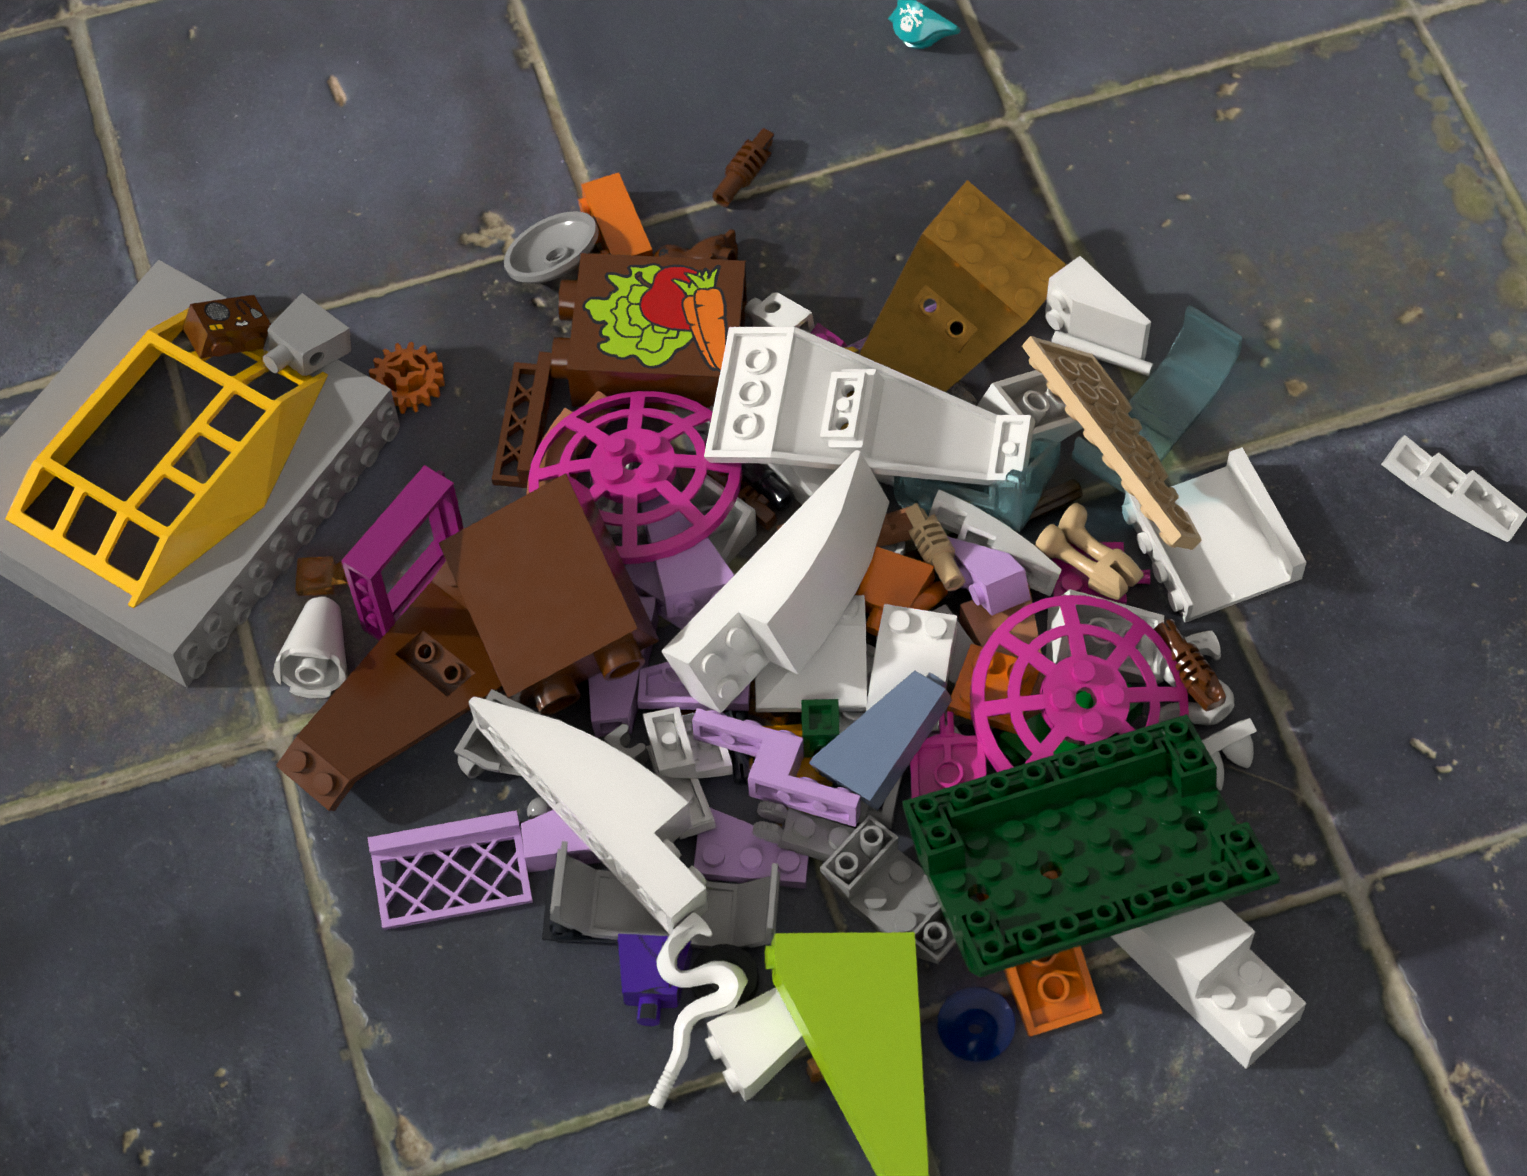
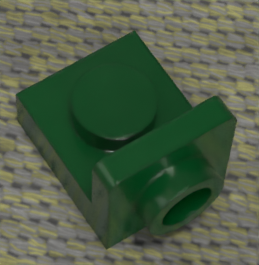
[801,699,840,758]

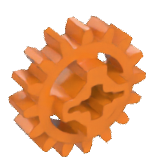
[369,342,445,414]

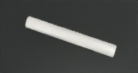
[1051,331,1153,377]

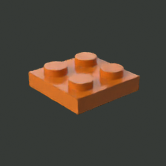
[947,643,1040,735]

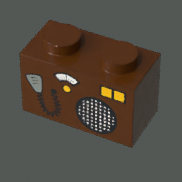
[183,295,271,359]

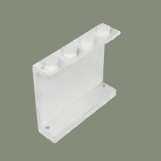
[1122,448,1306,623]

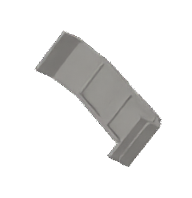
[550,841,780,949]

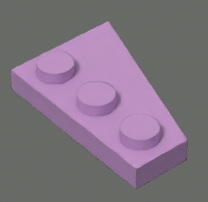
[637,662,750,711]
[694,808,809,889]

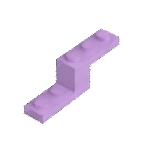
[692,708,861,827]

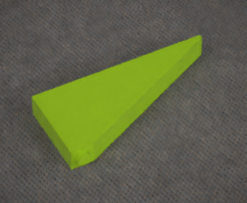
[765,932,929,1176]

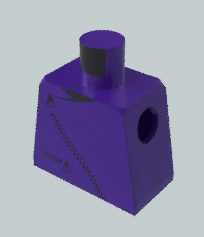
[618,933,693,1026]

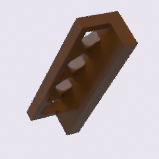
[492,351,554,488]

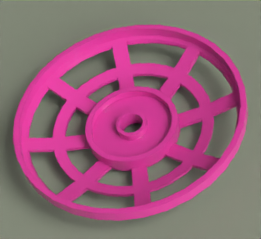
[528,391,742,564]
[970,595,1189,772]

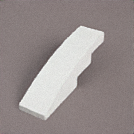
[1381,435,1527,542]
[928,489,1062,596]

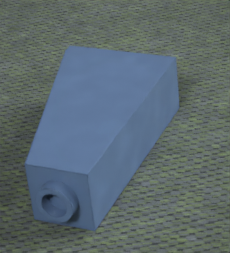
[809,671,952,811]

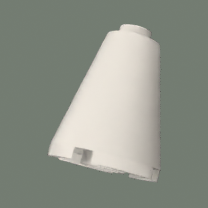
[273,597,347,698]

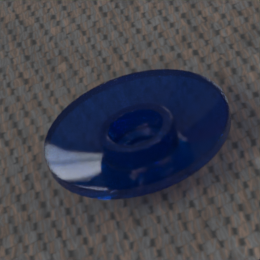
[937,987,1015,1062]

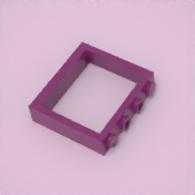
[341,465,464,641]

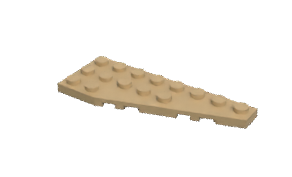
[1022,336,1202,550]

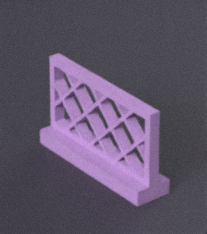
[367,810,533,930]

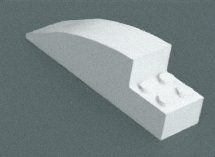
[661,450,889,713]
[468,696,708,935]
[1057,848,1306,1069]

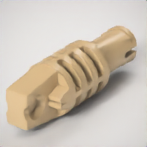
[905,503,965,591]

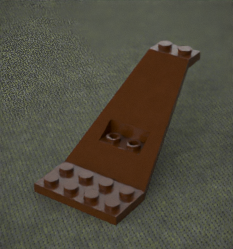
[276,523,504,811]

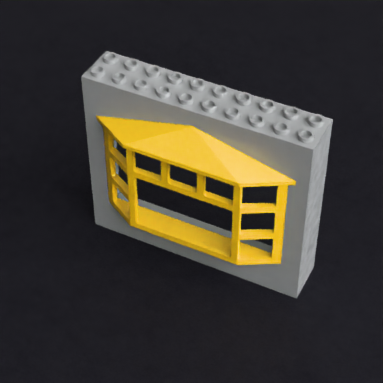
[0,260,400,688]

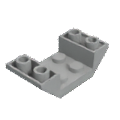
[820,814,981,964]

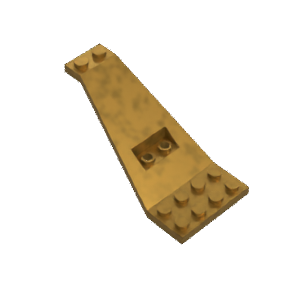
[840,180,1066,430]

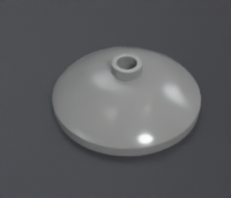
[504,211,599,283]

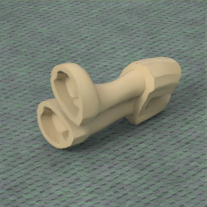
[1035,502,1144,600]

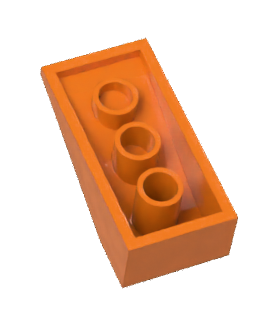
[976,871,1103,1037]

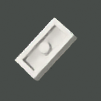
[1202,718,1257,791]

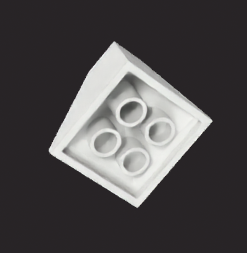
[755,595,867,712]

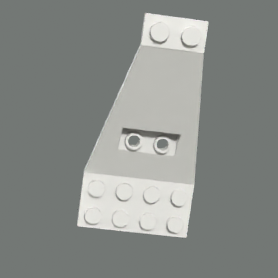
[704,327,1035,486]

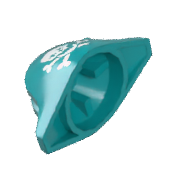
[888,0,962,49]

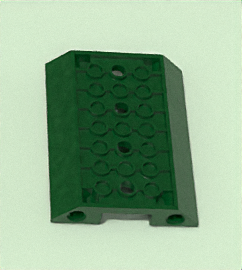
[902,714,1280,977]

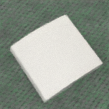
[643,707,733,779]

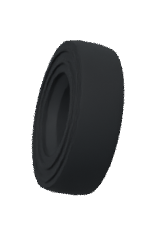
[691,944,759,1014]

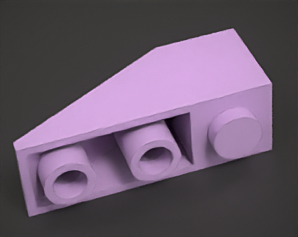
[947,536,1031,616]

